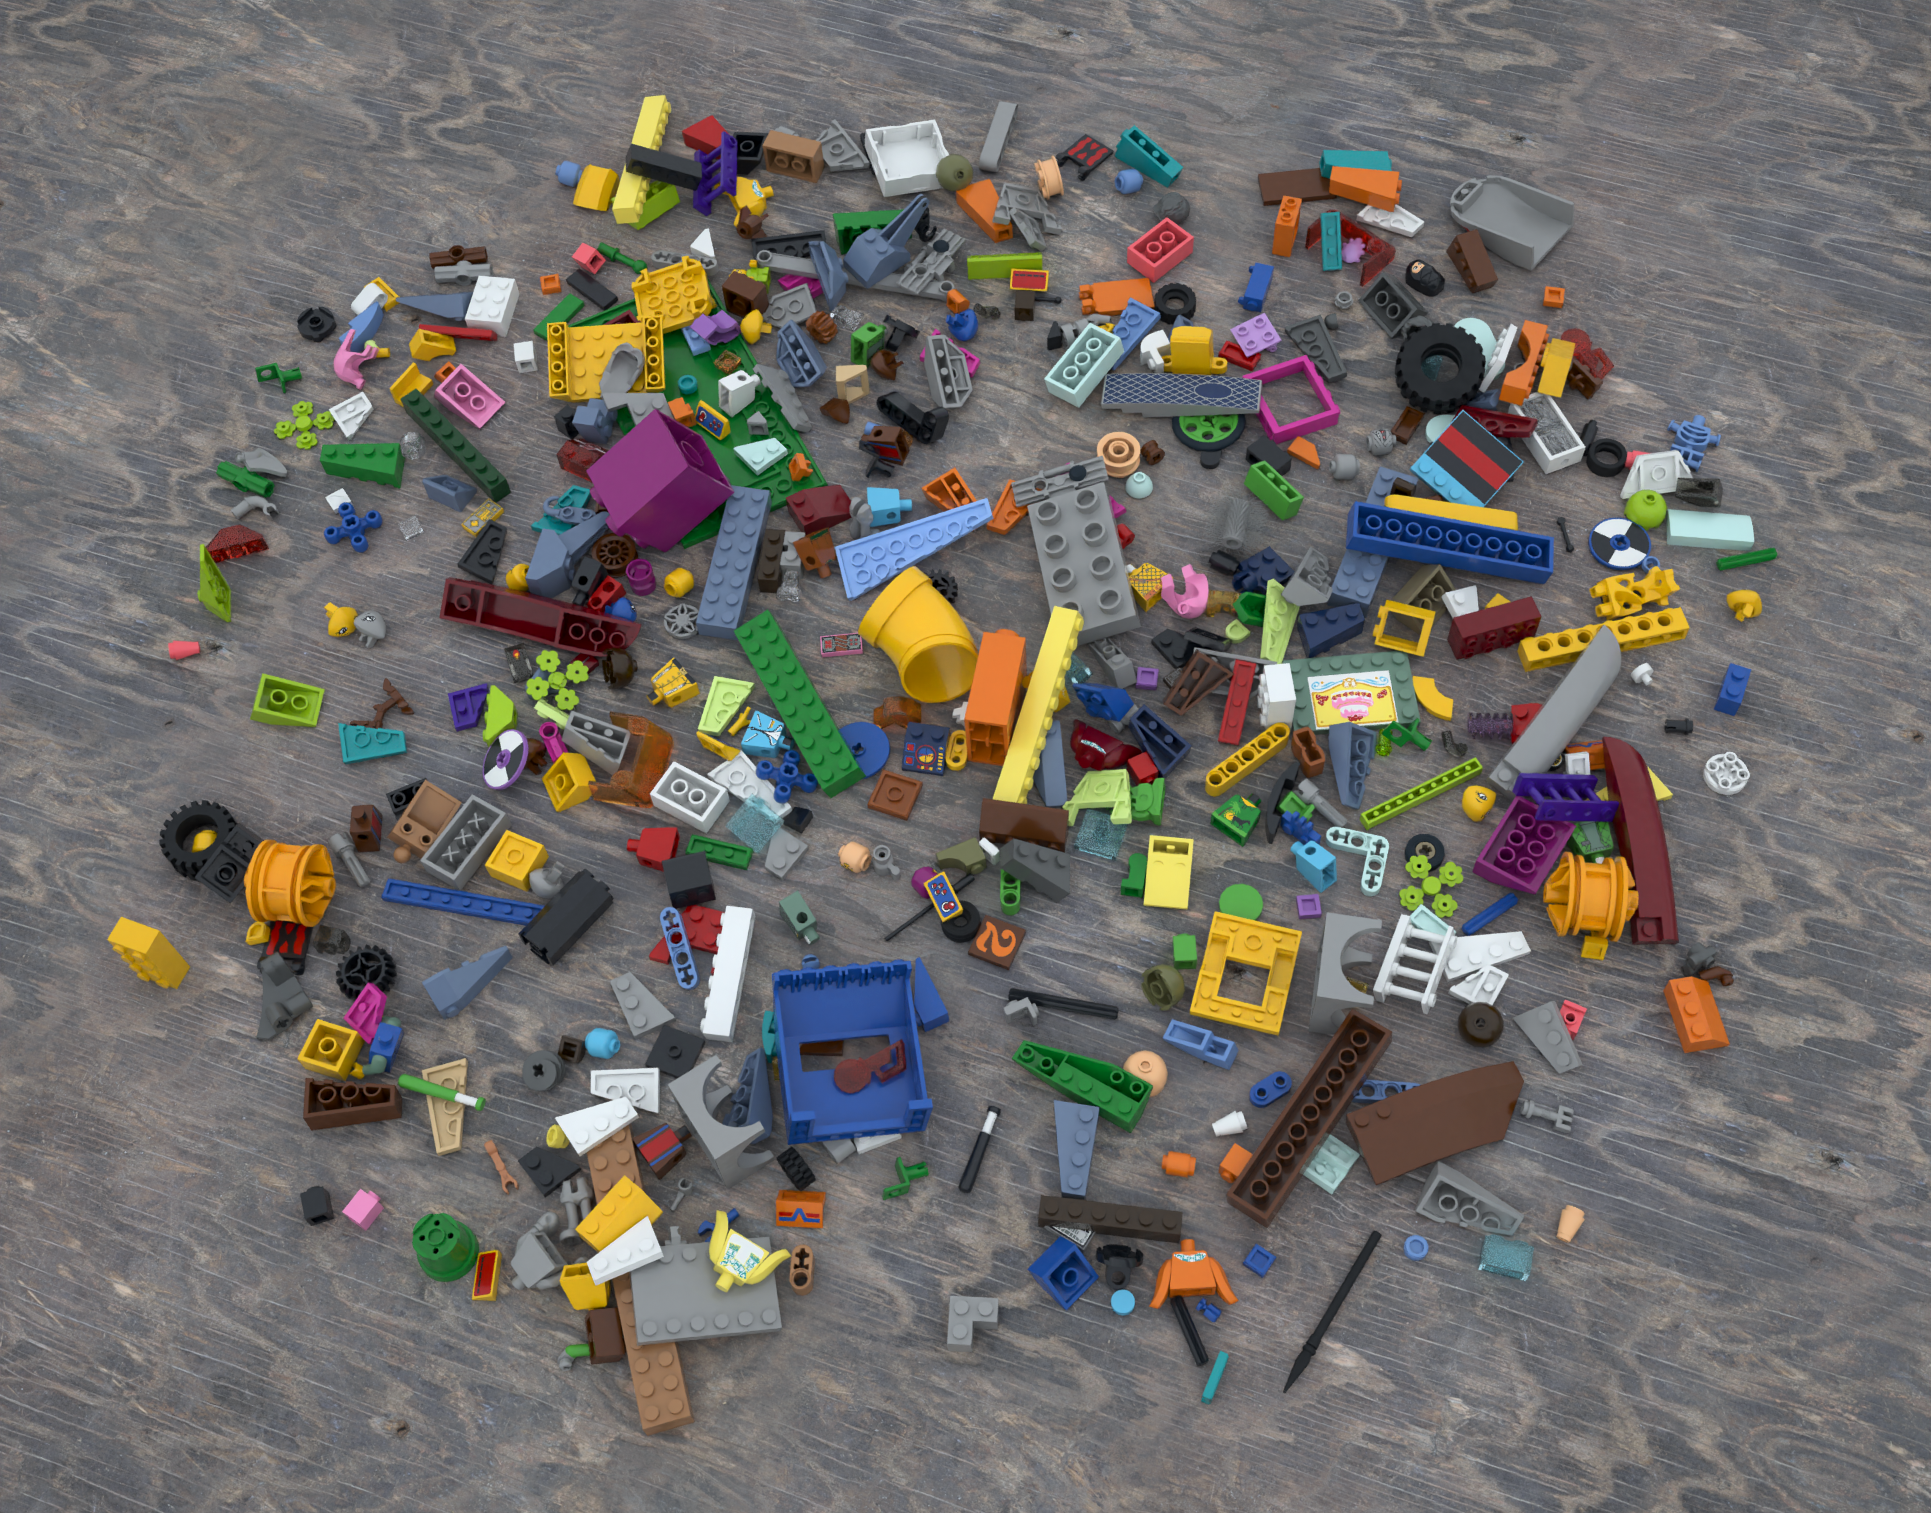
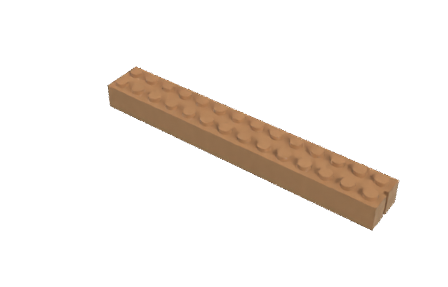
[587,1123,695,1436]

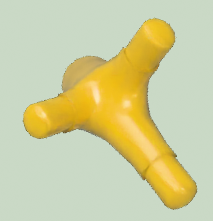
[727,707,751,737]

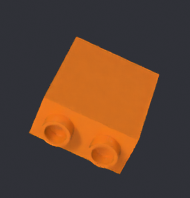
[964,629,1027,766]

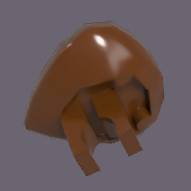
[870,350,904,381]
[523,738,548,775]

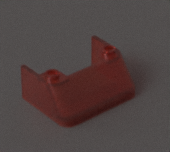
[1305,209,1396,287]

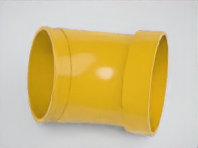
[858,566,979,703]

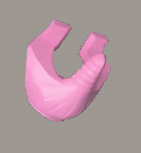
[334,329,380,390]
[1161,564,1209,619]

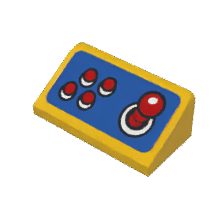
[695,400,731,440]
[696,731,740,761]
[924,872,963,923]

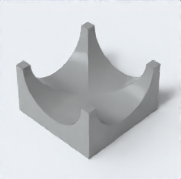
[1308,912,1382,1035]
[668,1055,775,1189]

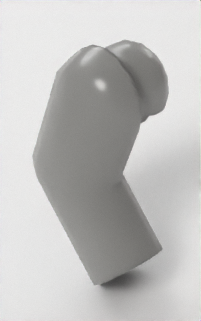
[1086,314,1111,326]

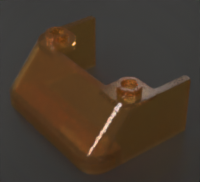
[588,711,674,808]

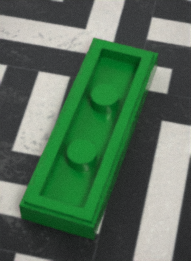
[533,293,585,341]
[685,834,754,870]

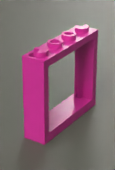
[1242,355,1340,445]

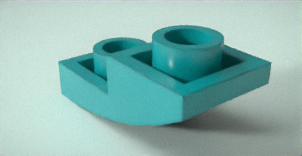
[762,1010,777,1063]

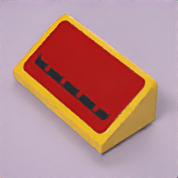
[1010,268,1049,291]
[472,1250,502,1301]

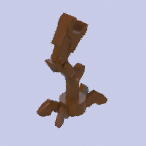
[350,678,414,729]

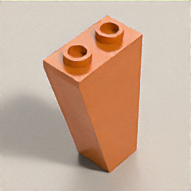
[1329,166,1402,212]
[956,179,1013,243]

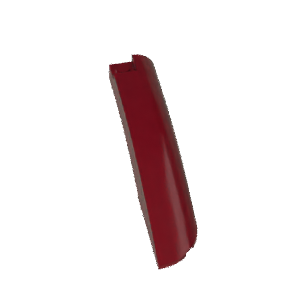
[439,577,642,657]

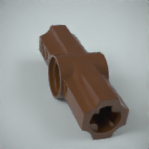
[429,245,488,269]

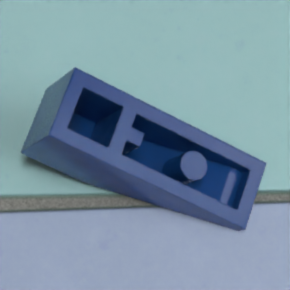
[914,957,949,1032]

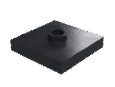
[1183,627,1232,652]
[645,1025,706,1078]

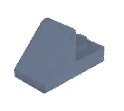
[1466,389,1501,411]

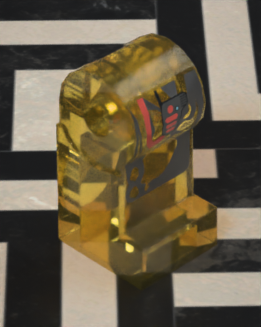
[1206,590,1241,617]

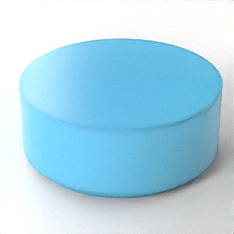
[1111,1290,1135,1316]

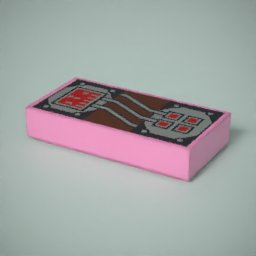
[820,633,863,658]

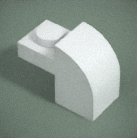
[1140,330,1170,373]

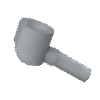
[669,1178,693,1212]

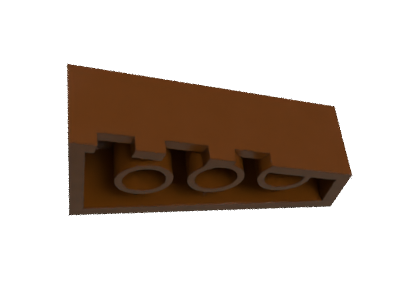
[303,1078,402,1131]

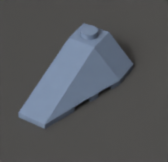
[396,292,473,321]
[422,946,513,1020]

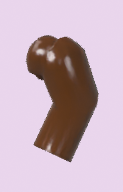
[1699,966,1734,986]

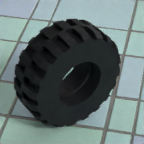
[1395,323,1486,414]

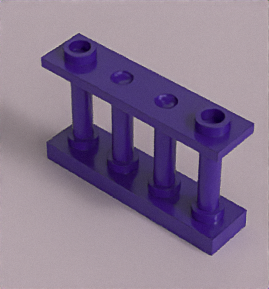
[693,131,737,216]
[1512,773,1619,822]

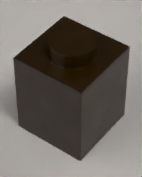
[1014,290,1036,321]

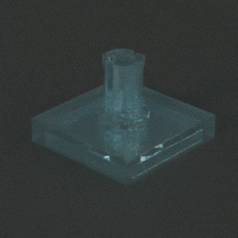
[1074,809,1128,861]

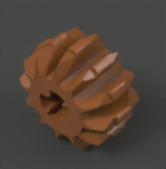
[806,311,838,344]

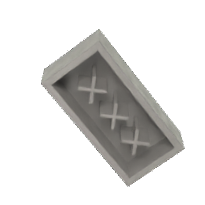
[420,794,512,891]

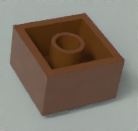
[722,271,769,318]

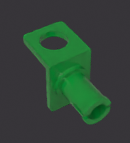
[255,362,302,393]
[1382,718,1432,751]
[882,1157,929,1200]

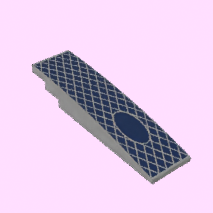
[1101,373,1262,418]

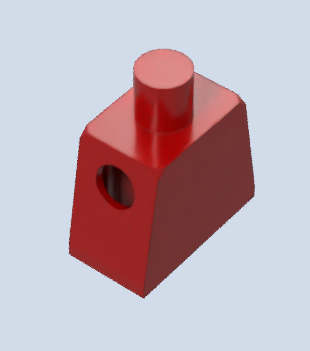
[627,827,680,872]

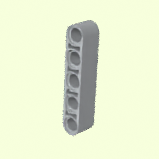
[979,101,1018,172]

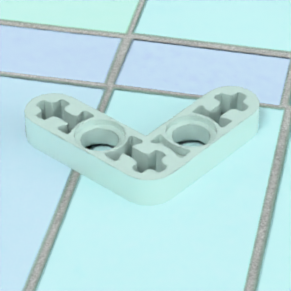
[1325,827,1389,896]

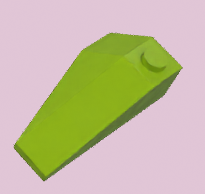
[197,544,231,622]

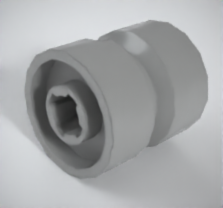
[1059,318,1089,350]

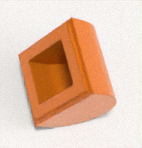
[946,289,970,314]

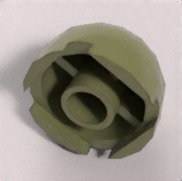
[936,154,973,192]
[1141,964,1185,1011]

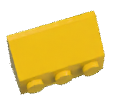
[575,1175,663,1253]

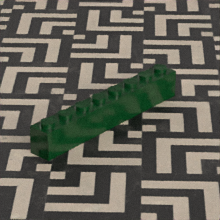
[401,388,511,503]

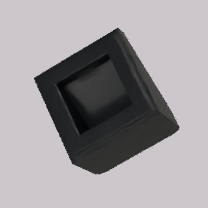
[1047,321,1062,350]
[784,807,813,834]

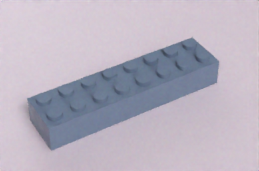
[1327,467,1419,618]
[696,485,772,641]

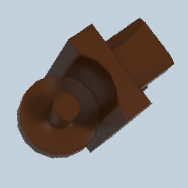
[1567,361,1603,399]

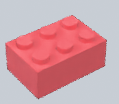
[1127,217,1194,283]

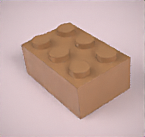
[762,130,825,183]

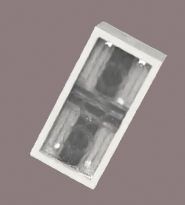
[1508,392,1585,474]

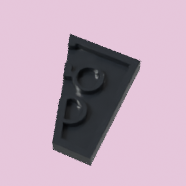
[457,519,507,585]

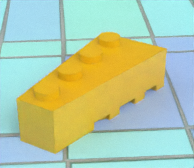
[1537,338,1575,398]

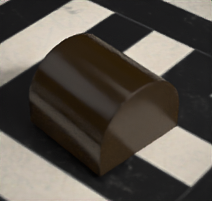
[1390,477,1416,497]
[558,1035,586,1063]

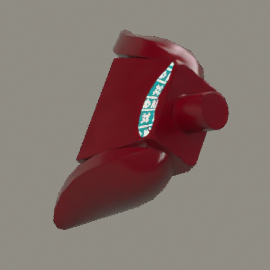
[1070,719,1143,771]

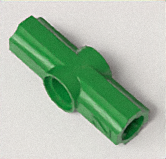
[216,461,275,498]

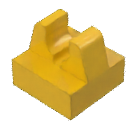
[1581,931,1608,960]

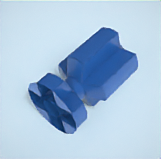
[1196,1297,1222,1322]

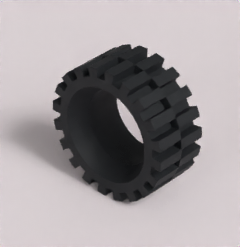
[159,800,237,881]

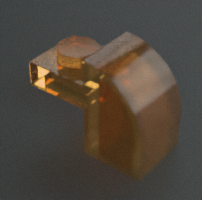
[874,696,921,729]

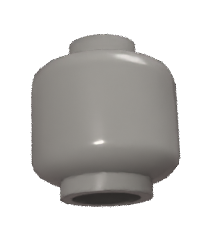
[1329,454,1360,480]

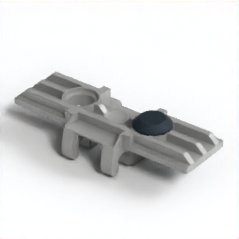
[896,229,966,295]
[1011,455,1109,508]

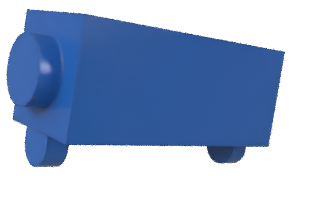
[1238,263,1274,313]

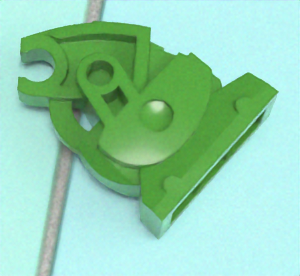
[1105,778,1166,826]

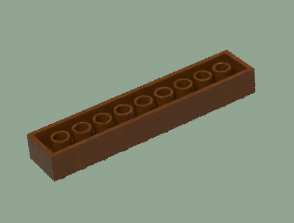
[1226,1008,1392,1228]

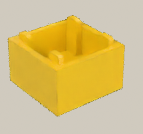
[485,830,549,892]

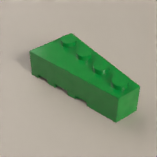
[832,209,912,255]

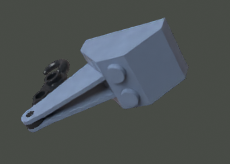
[843,194,937,289]

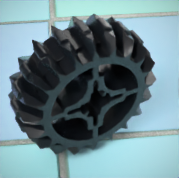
[336,944,397,1001]

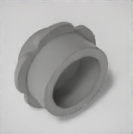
[1335,291,1353,309]

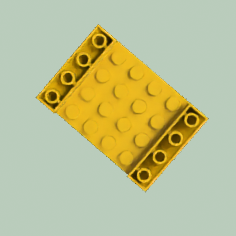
[547,315,665,403]

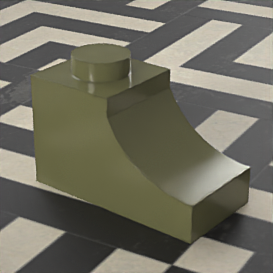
[936,837,987,875]

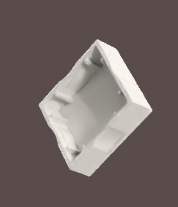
[865,120,949,197]

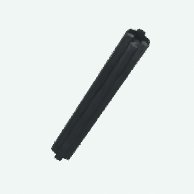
[1008,988,1119,1019]

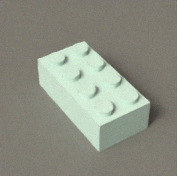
[1044,323,1124,408]

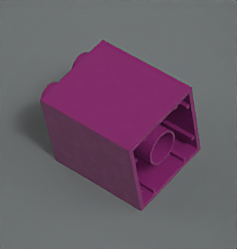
[586,409,734,553]

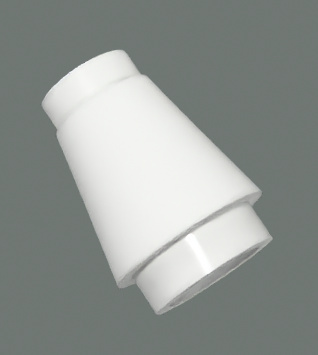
[1212,1111,1248,1137]

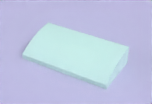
[1666,509,1754,551]

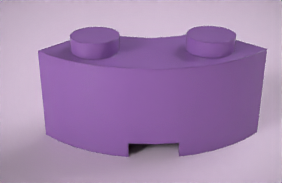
[690,310,742,345]

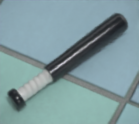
[958,1106,1001,1193]

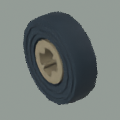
[1405,834,1445,872]

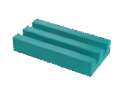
[1201,1351,1229,1405]

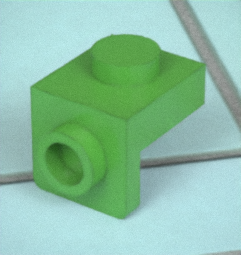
[1276,791,1315,821]

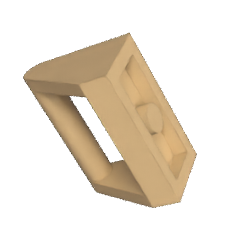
[836,365,870,404]

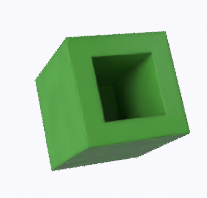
[1172,934,1197,970]

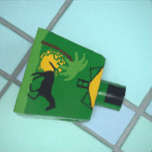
[1210,793,1261,847]

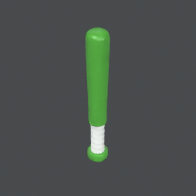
[398,1074,486,1111]

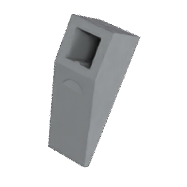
[1088,637,1137,689]

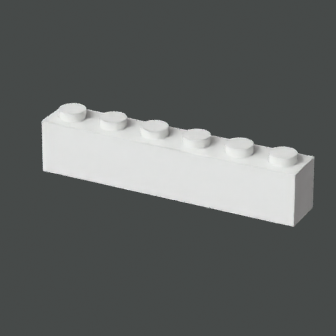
[700,906,756,1042]

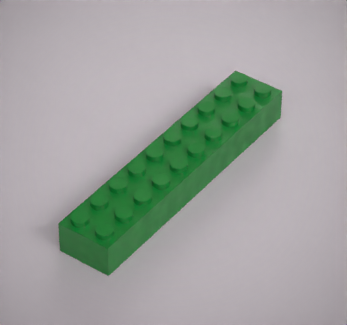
[734,610,866,799]

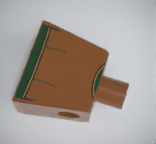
[793,528,836,578]

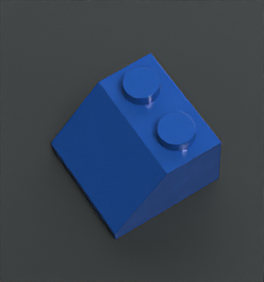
[1028,1236,1099,1310]

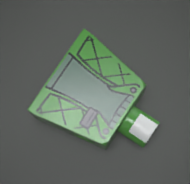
[851,322,888,368]
[1567,821,1613,864]

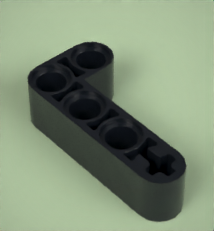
[876,391,949,444]

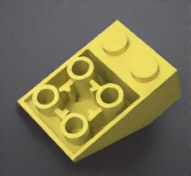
[1144,835,1194,910]

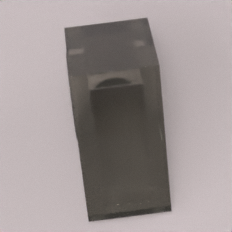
[1675,478,1723,507]

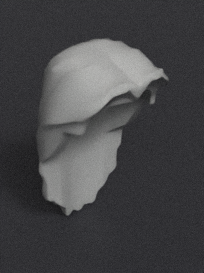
[599,342,645,398]

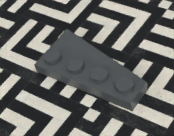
[1284,314,1347,383]

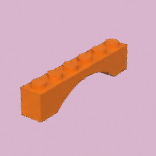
[1499,320,1549,406]

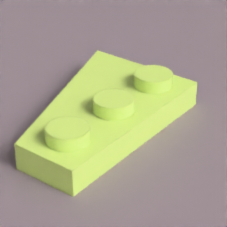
[698,676,755,736]

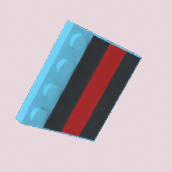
[1409,410,1523,507]

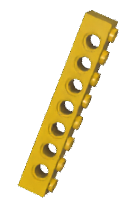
[1517,607,1690,672]

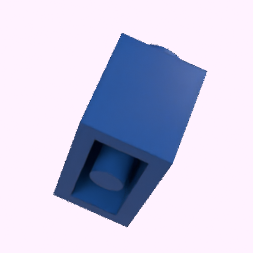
[1713,663,1751,716]

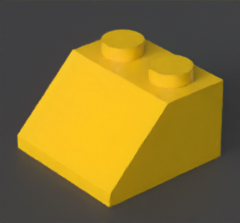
[542,752,599,812]

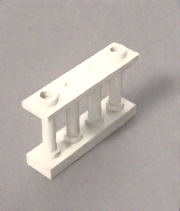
[1373,914,1457,1014]

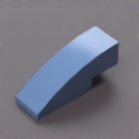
[339,301,384,353]
[1163,1019,1239,1070]

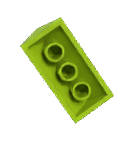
[967,252,1043,280]

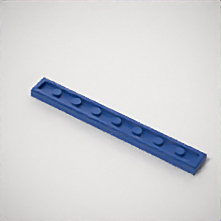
[381,878,545,926]

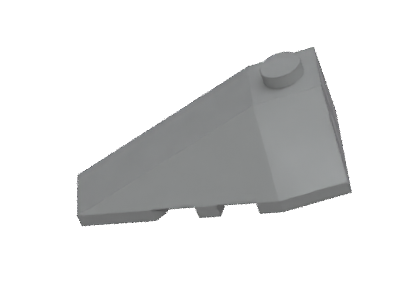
[1281,546,1333,606]
[1415,1161,1524,1236]

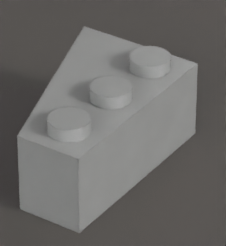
[561,711,632,778]

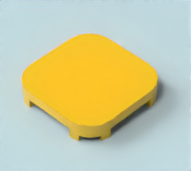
[631,256,712,334]

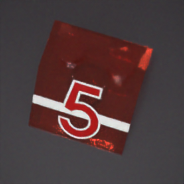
[556,438,609,482]

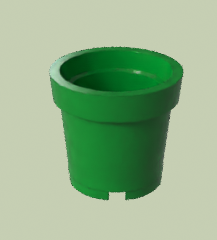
[412,1213,479,1282]

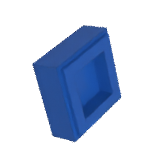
[1243,1244,1276,1278]

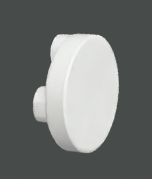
[1703,752,1750,795]

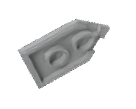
[762,283,817,328]

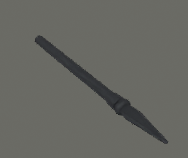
[1283,1231,1382,1393]

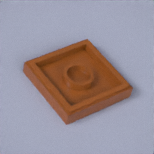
[867,769,923,821]

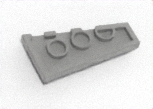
[753,364,812,433]

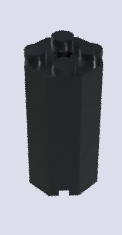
[518,869,614,966]

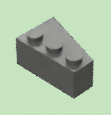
[1000,839,1070,903]

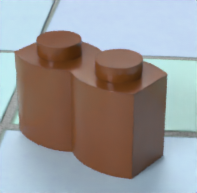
[1291,727,1325,778]

